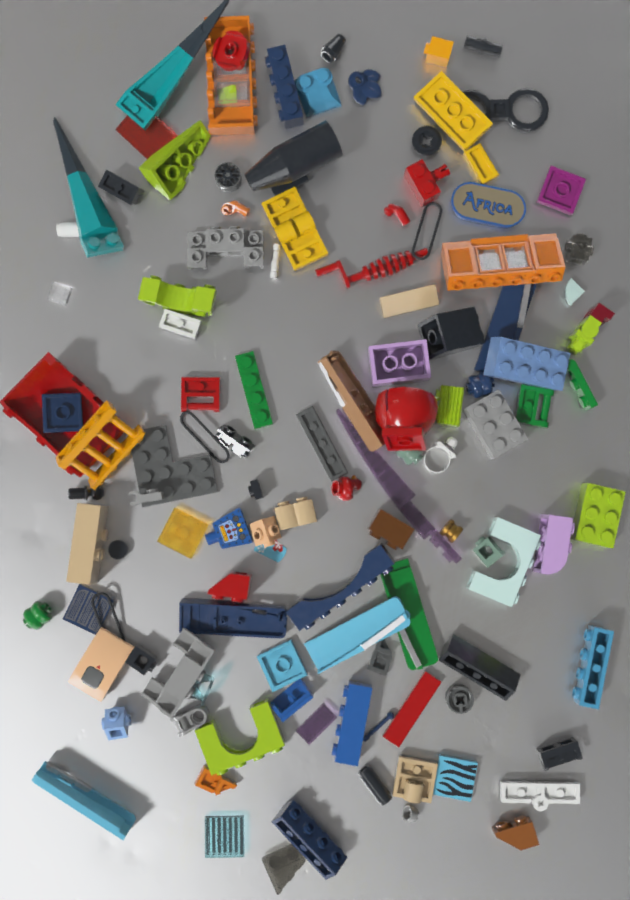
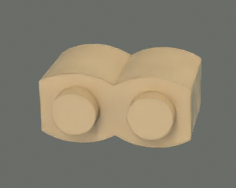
[274,496,317,530]

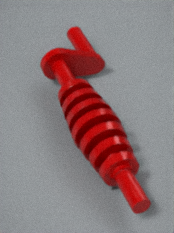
[315,248,428,289]

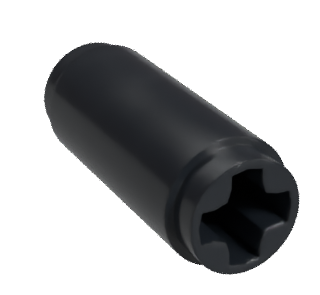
[358,765,392,806]

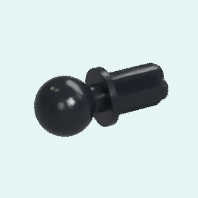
[68,485,104,501]

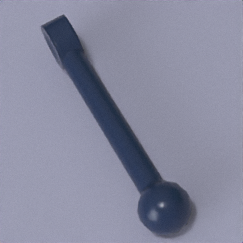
[363,712,394,742]

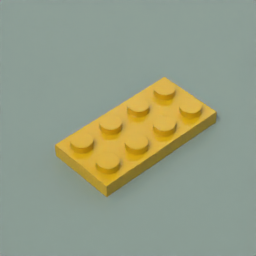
[413,71,493,152]

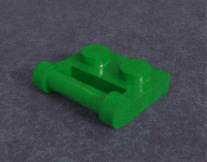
[515,384,554,428]

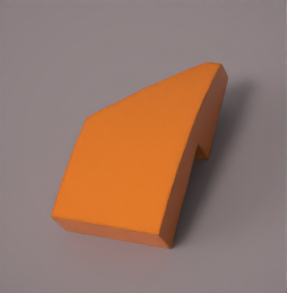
[195,766,237,795]

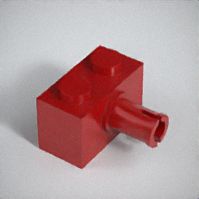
[404,159,450,207]

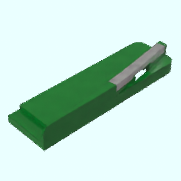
[380,558,438,670]

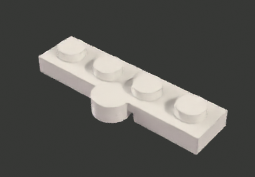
[500,781,580,811]

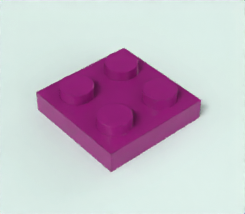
[536,166,586,215]

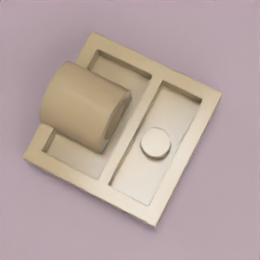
[392,755,438,803]

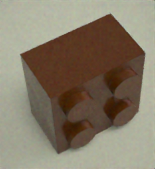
[367,509,415,550]

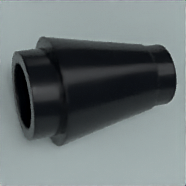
[321,34,346,63]

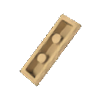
[379,284,439,318]

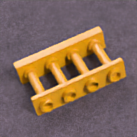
[55,400,145,490]

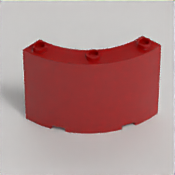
[0,352,124,478]

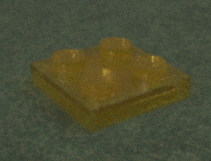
[157,507,209,559]

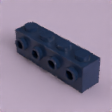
[265,44,304,129]
[271,800,348,880]

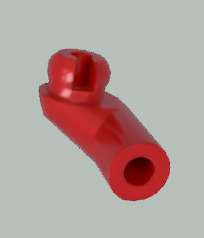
[384,203,410,226]

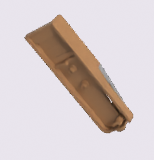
[318,350,385,452]

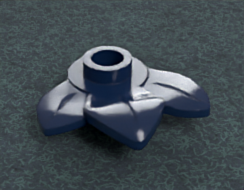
[348,69,382,105]

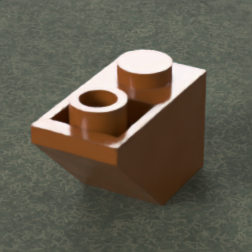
[491,815,539,851]

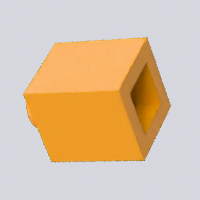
[423,36,454,68]

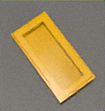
[463,143,499,185]

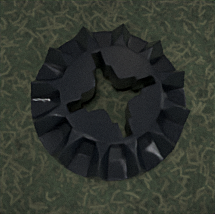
[412,126,442,156]

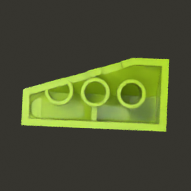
[139,120,211,200]

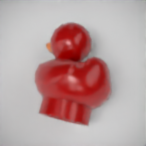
[331,475,362,501]

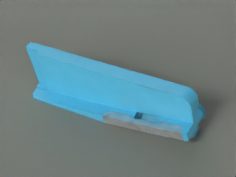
[304,596,411,674]
[32,761,136,840]

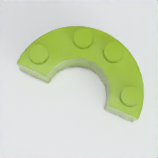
[138,275,217,317]

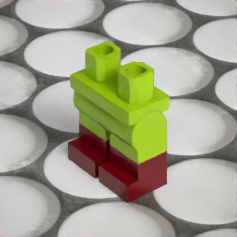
[566,303,615,355]

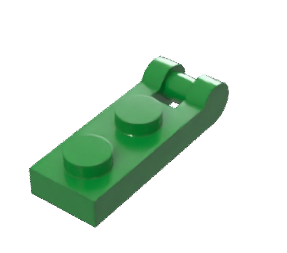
[566,359,598,410]

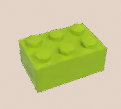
[570,483,626,549]

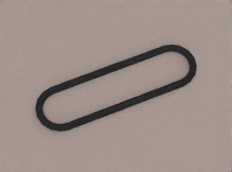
[412,202,442,260]
[180,411,230,463]
[91,592,126,641]

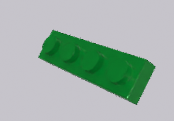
[235,351,273,429]

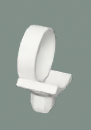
[423,437,458,473]

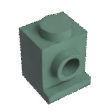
[473,536,506,568]

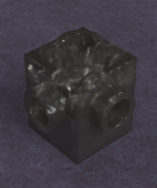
[564,234,594,265]

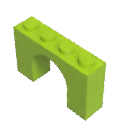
[195,698,285,776]

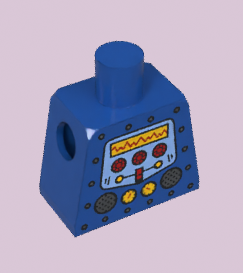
[205,508,253,549]

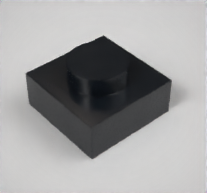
[248,479,264,500]

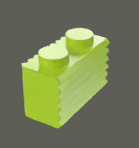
[435,385,464,427]

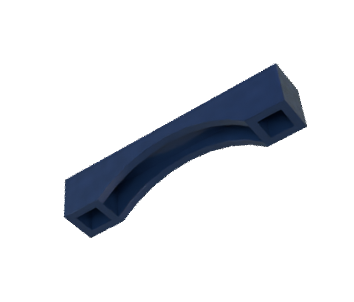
[286,542,395,631]

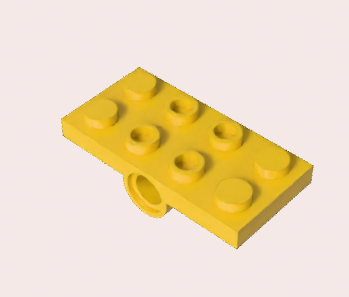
[261,187,328,272]

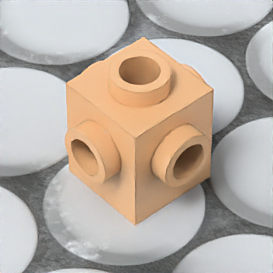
[249,516,282,548]

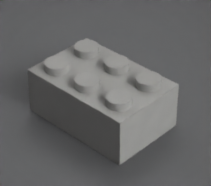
[462,389,528,460]

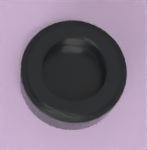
[108,540,129,559]

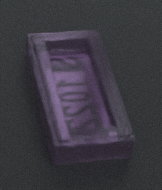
[296,703,337,745]

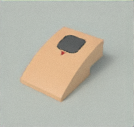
[68,627,134,702]

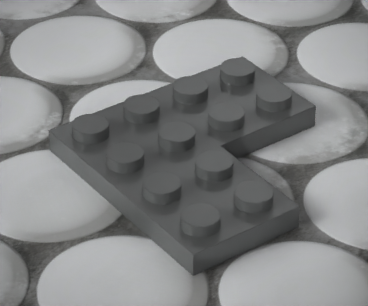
[131,425,218,507]

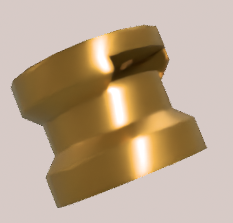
[439,519,463,543]

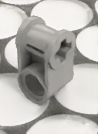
[170,704,210,737]

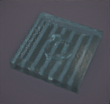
[205,815,245,858]

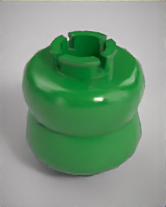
[23,601,52,630]

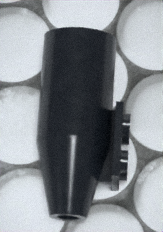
[244,120,343,196]

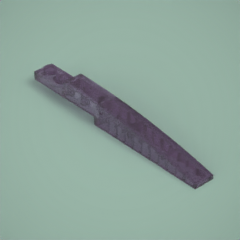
[335,409,462,564]

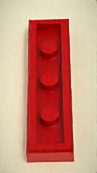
[382,671,441,747]

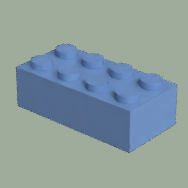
[483,337,570,391]

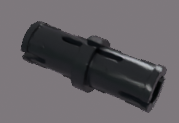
[464,35,503,57]

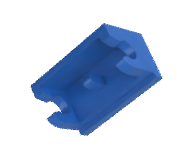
[270,679,313,722]

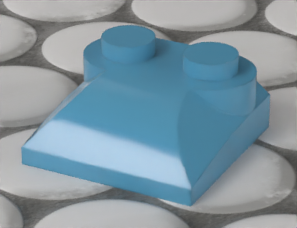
[294,68,341,118]

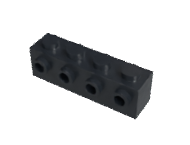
[438,634,521,701]

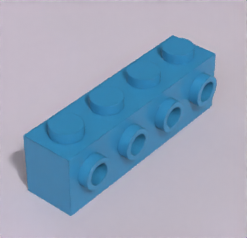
[572,625,614,709]

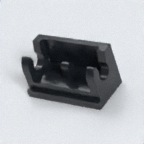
[98,169,145,205]
[536,737,583,771]

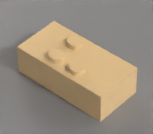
[66,503,109,585]

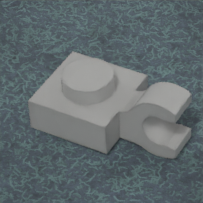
[128,489,165,506]

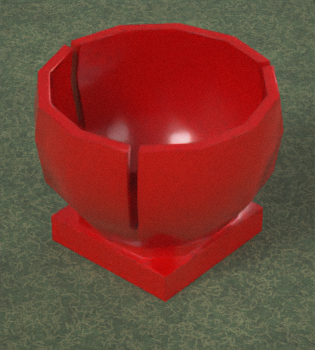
[375,387,438,451]

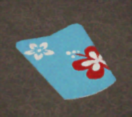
[254,540,287,562]

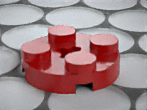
[213,30,250,71]

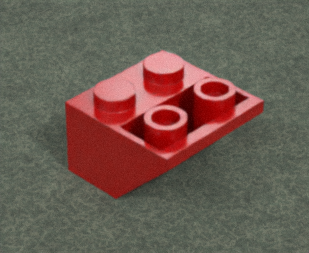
[207,571,252,602]

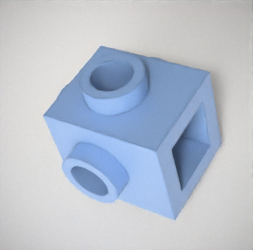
[102,706,131,740]

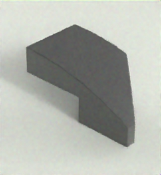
[367,639,392,676]

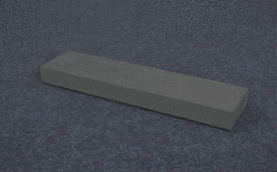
[296,406,348,482]

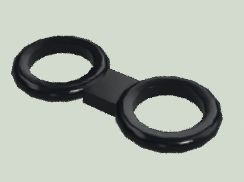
[462,88,549,132]

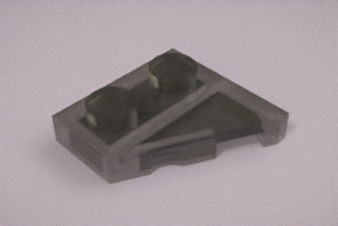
[262,844,306,895]

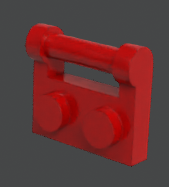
[181,377,220,412]

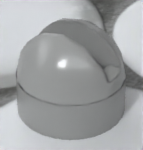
[402,805,419,822]

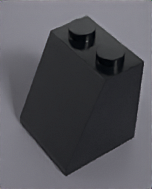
[418,307,485,360]

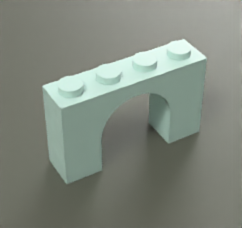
[466,517,541,607]

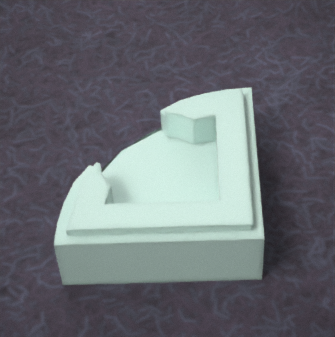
[565,278,585,305]

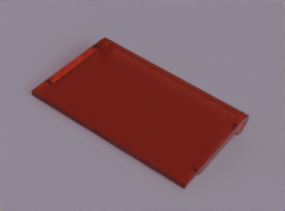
[115,115,178,159]

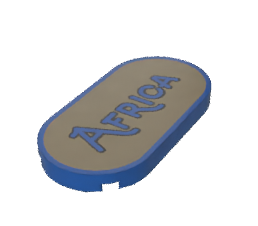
[451,182,526,229]

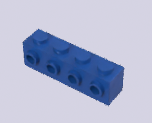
[331,680,372,767]

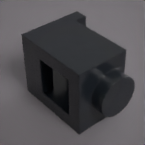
[125,644,158,675]

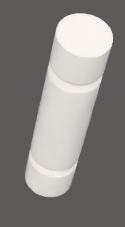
[270,244,281,279]

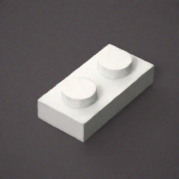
[159,309,202,340]

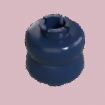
[465,372,495,398]

